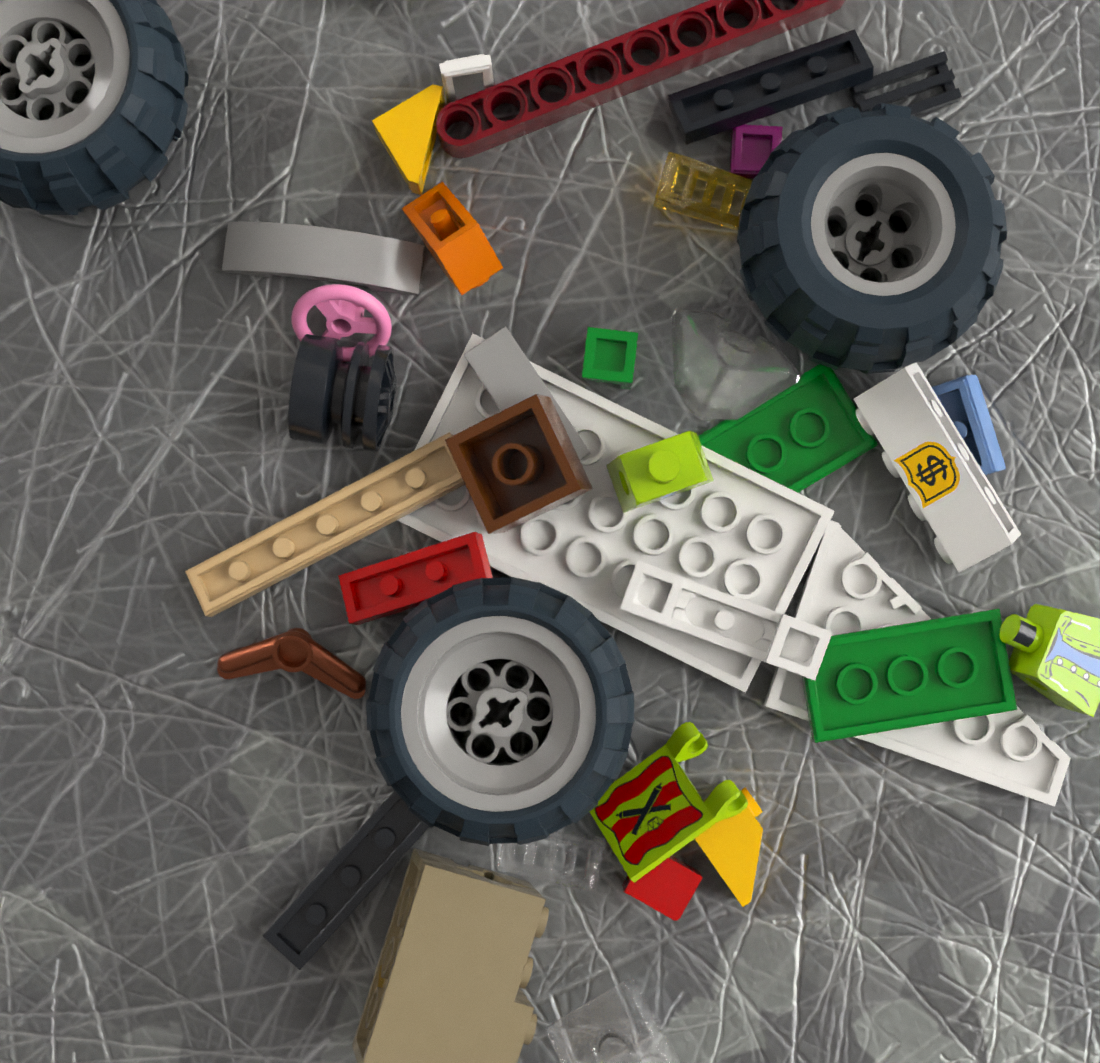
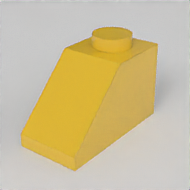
[695,787,763,907]

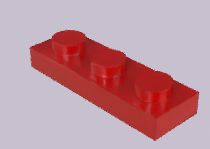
[338,532,493,625]

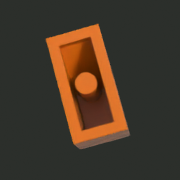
[401,181,503,295]

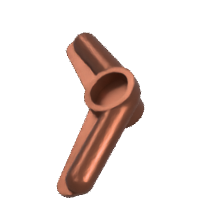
[217,628,366,699]

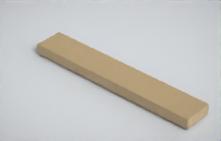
[185,432,465,617]

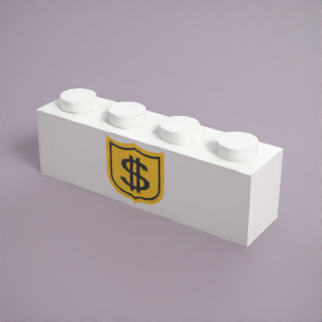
[854,362,1021,573]

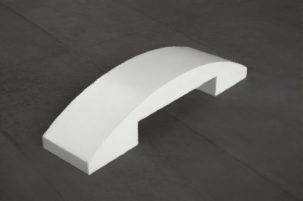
[620,560,832,681]

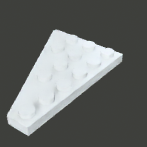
[763,520,1071,807]

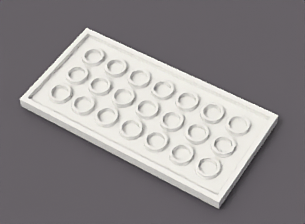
[398,333,835,693]

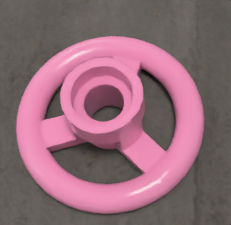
[291,284,392,362]

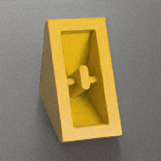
[372,84,446,195]

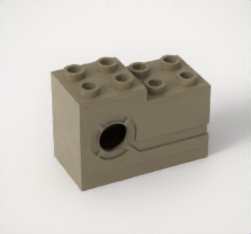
[352,848,549,1063]

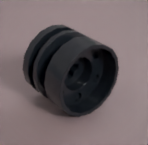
[288,334,397,452]

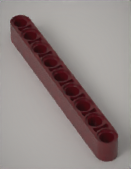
[436,0,846,159]

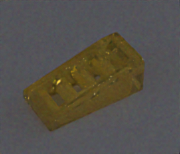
[653,151,753,230]

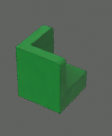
[582,327,638,390]

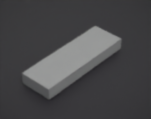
[464,326,591,460]

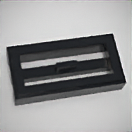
[849,51,962,117]

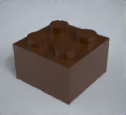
[445,394,593,534]

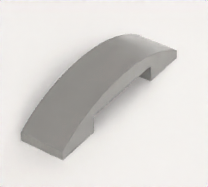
[222,221,425,296]

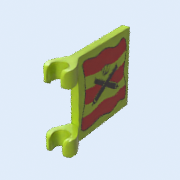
[590,722,748,883]

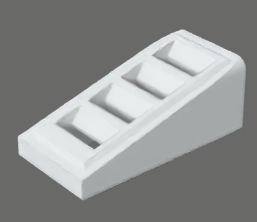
[439,54,494,103]

